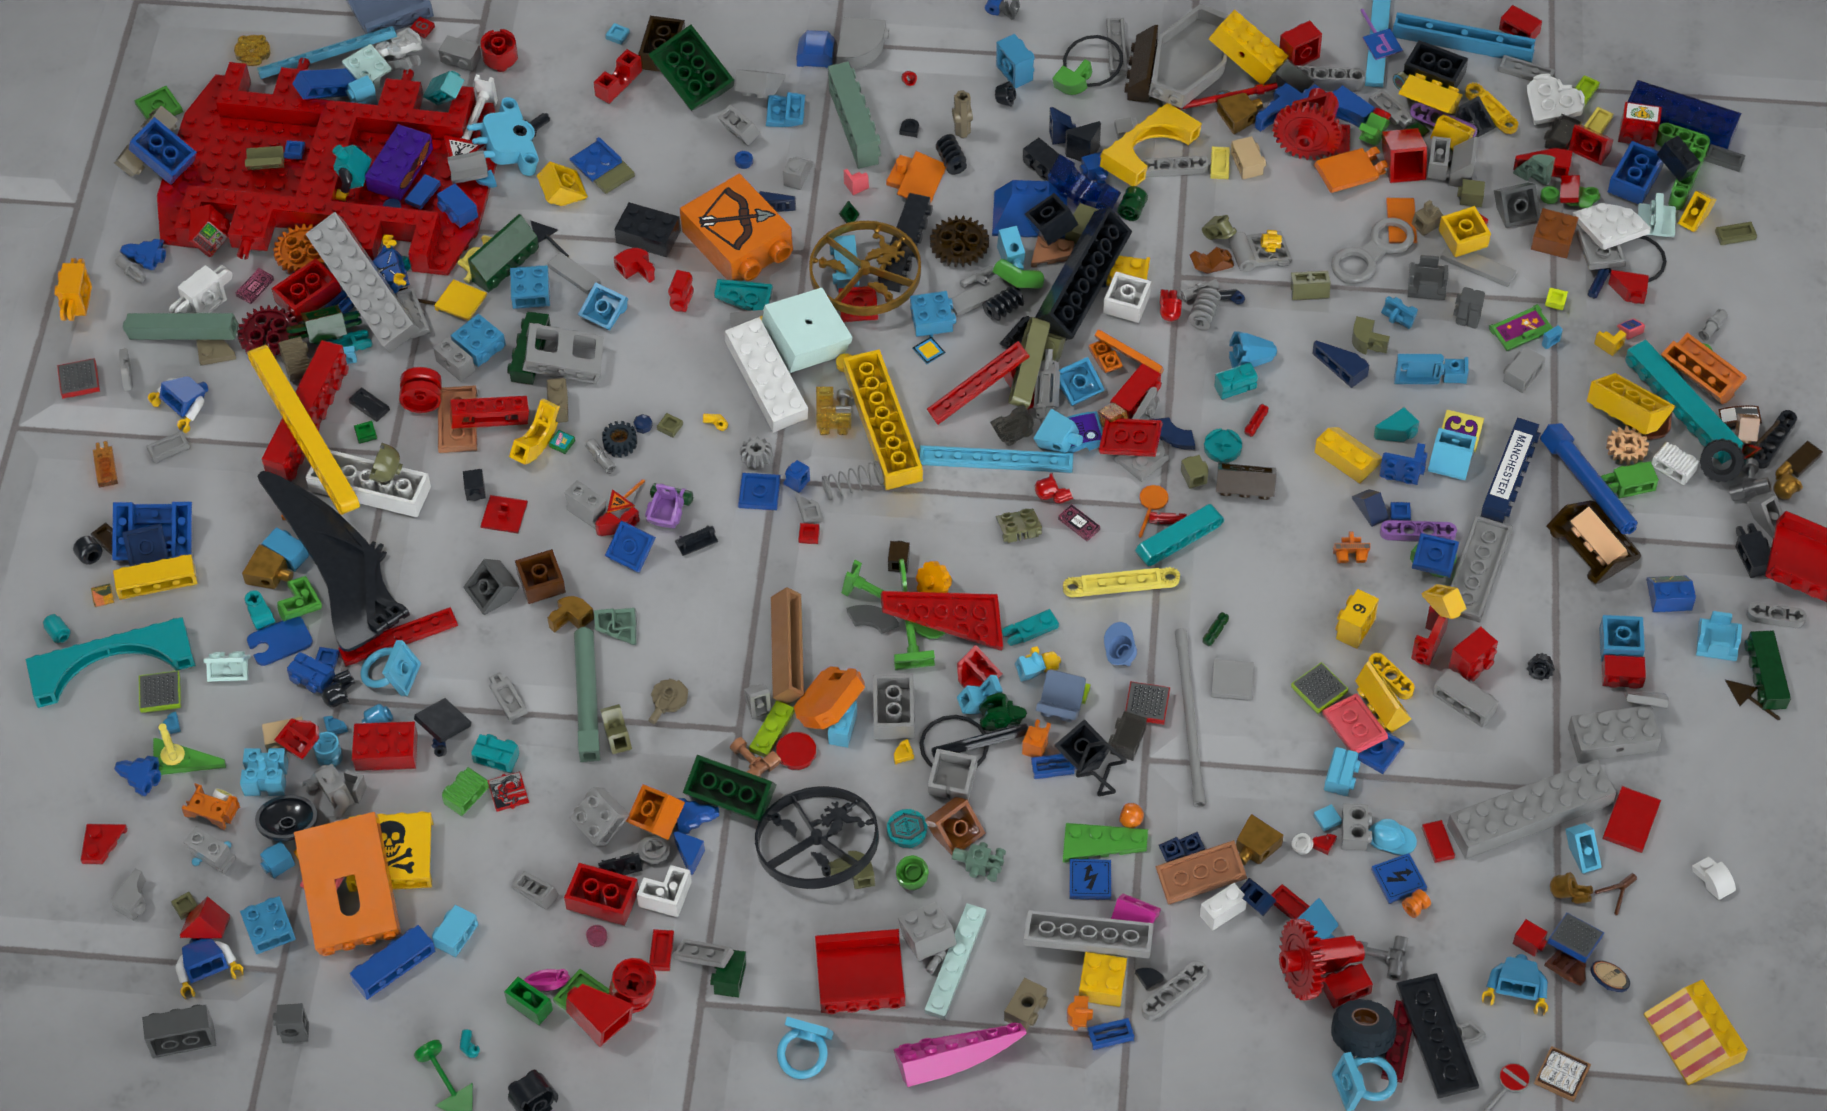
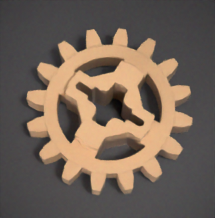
[1606,426,1649,465]

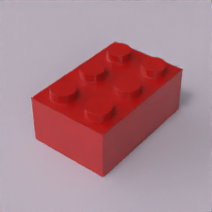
[271,258,341,323]
[352,721,418,771]
[564,863,639,926]

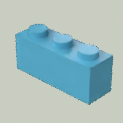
[830,235,860,292]

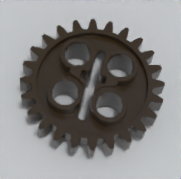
[930,215,989,267]

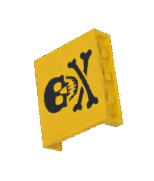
[346,811,434,892]

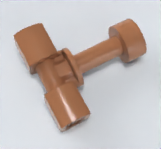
[730,737,781,777]

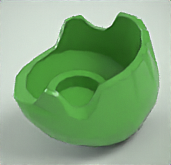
[896,855,929,891]

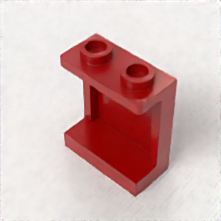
[1411,605,1449,666]

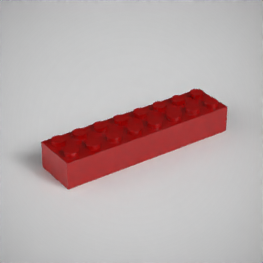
[262,340,349,482]

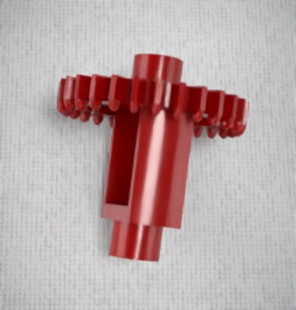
[1272,88,1343,160]
[1279,919,1365,1001]

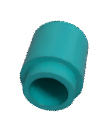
[43,614,71,643]

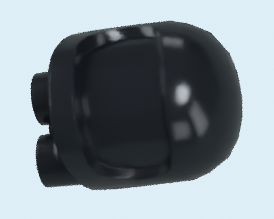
[321,670,356,707]

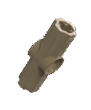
[952,90,973,138]

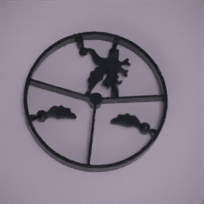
[755,786,879,889]

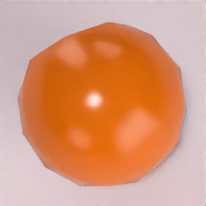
[1119,803,1144,828]

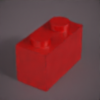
[1499,5,1542,39]
[1602,655,1646,689]
[1322,963,1373,1009]

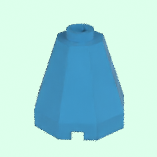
[1229,331,1277,368]

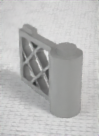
[1228,231,1292,272]

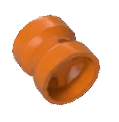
[1402,889,1431,918]

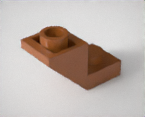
[1190,247,1235,274]

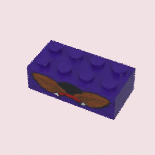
[365,124,433,201]

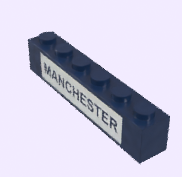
[1481,417,1541,523]

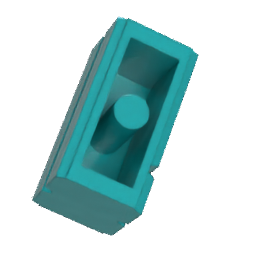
[1214,363,1258,400]
[471,734,520,773]

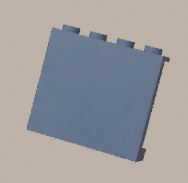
[346,0,434,34]

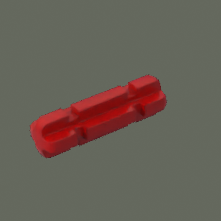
[1244,404,1269,437]
[1149,512,1187,524]

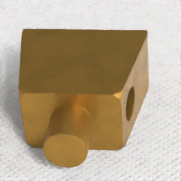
[1217,93,1263,134]
[242,544,293,589]
[1236,814,1284,865]

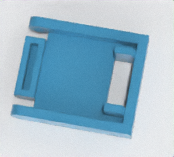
[1394,354,1444,384]

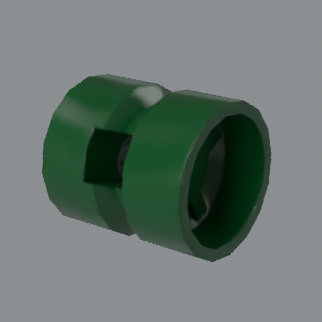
[1117,186,1148,221]

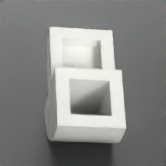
[1692,857,1736,900]

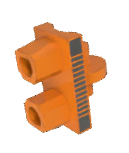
[1333,531,1370,563]

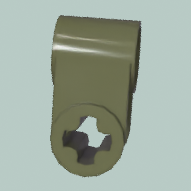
[1202,215,1237,240]

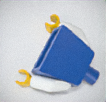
[148,376,208,433]
[175,938,244,1000]

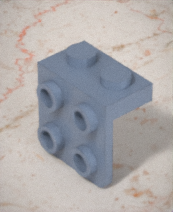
[1036,669,1086,722]

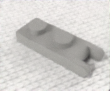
[1132,387,1160,420]

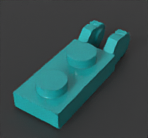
[317,330,373,351]
[1002,609,1059,646]

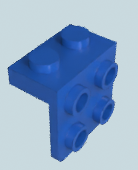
[1380,443,1428,485]

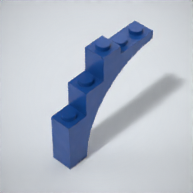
[1255,83,1375,132]

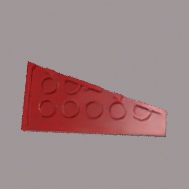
[881,591,1003,651]

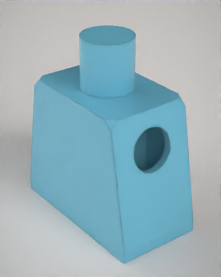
[997,226,1025,270]
[1033,409,1083,453]

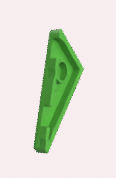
[153,738,226,775]

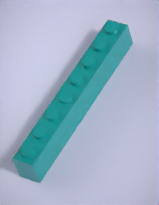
[1625,339,1743,464]

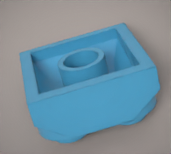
[578,282,628,331]
[1059,357,1105,406]

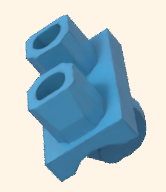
[1381,296,1418,329]

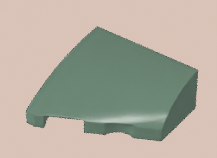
[1513,154,1555,185]
[594,608,637,645]

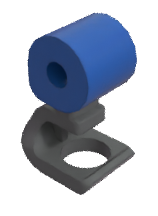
[985,0,1020,20]

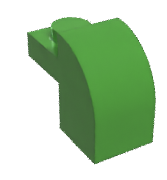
[1052,59,1093,95]
[1359,112,1390,146]

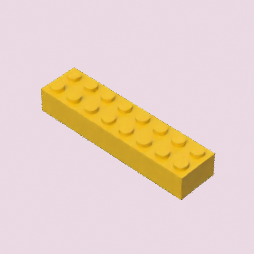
[843,349,923,490]

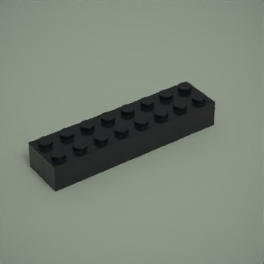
[1034,207,1132,341]

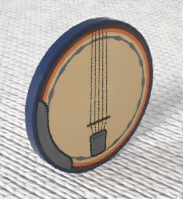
[1590,961,1630,993]

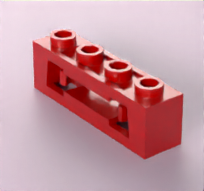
[450,396,529,429]

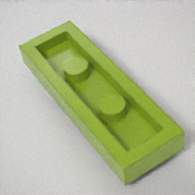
[749,700,795,757]

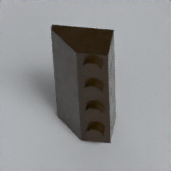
[1124,25,1158,102]

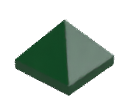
[1405,120,1430,137]
[839,201,860,223]

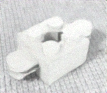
[169,265,233,313]

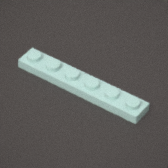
[925,903,986,1020]

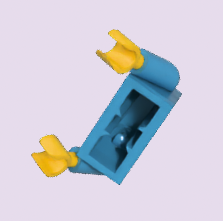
[1482,954,1548,1015]

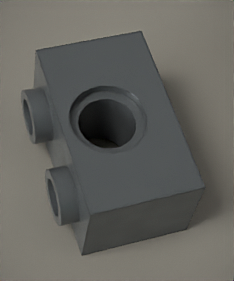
[273,1003,309,1043]

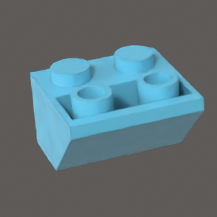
[1428,428,1477,481]

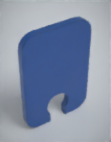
[247,616,313,666]

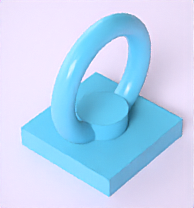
[360,640,421,696]
[777,1017,834,1079]
[1332,1052,1397,1111]

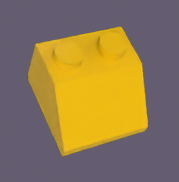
[537,161,588,206]

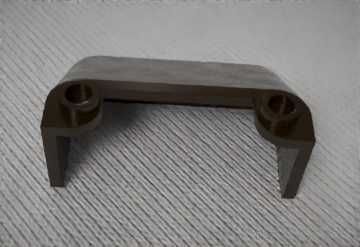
[1546,500,1641,584]

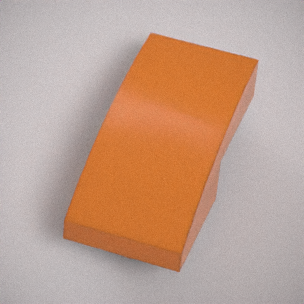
[1088,341,1123,373]

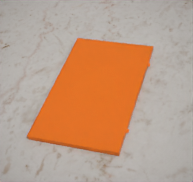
[897,151,946,204]

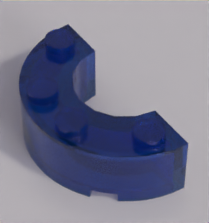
[1048,154,1121,210]

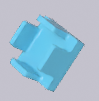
[1696,611,1742,661]

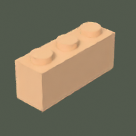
[1570,507,1628,567]

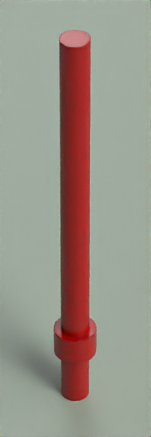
[1173,83,1278,110]

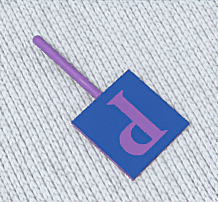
[1360,9,1403,60]

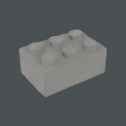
[873,674,915,739]

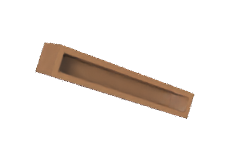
[771,587,804,705]

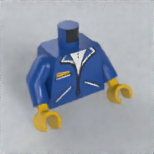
[373,235,410,294]

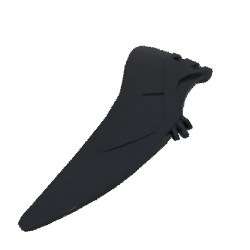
[257,471,410,652]

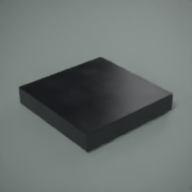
[414,698,471,743]

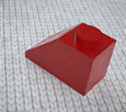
[1608,270,1649,304]

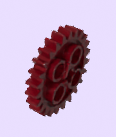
[237,305,298,360]

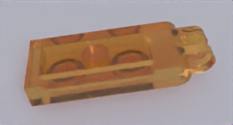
[93,441,118,488]

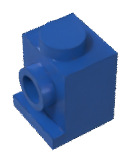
[783,460,810,493]

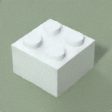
[1103,272,1151,323]

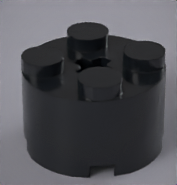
[508,1069,558,1111]

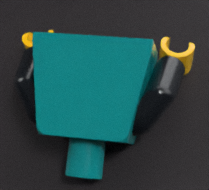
[333,145,372,201]

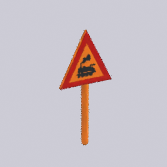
[607,479,645,513]

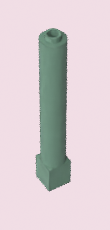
[574,627,601,762]

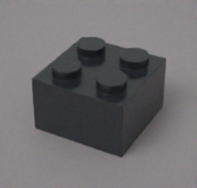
[1025,193,1079,246]

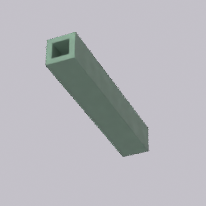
[123,313,239,340]

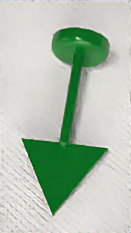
[414,1040,473,1111]

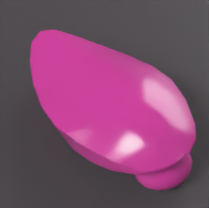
[524,969,570,991]

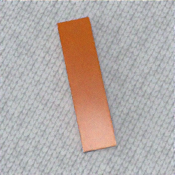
[1095,330,1164,374]

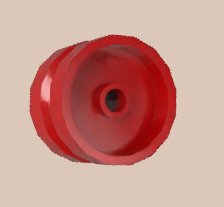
[399,367,442,413]

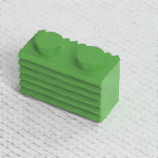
[442,767,489,816]

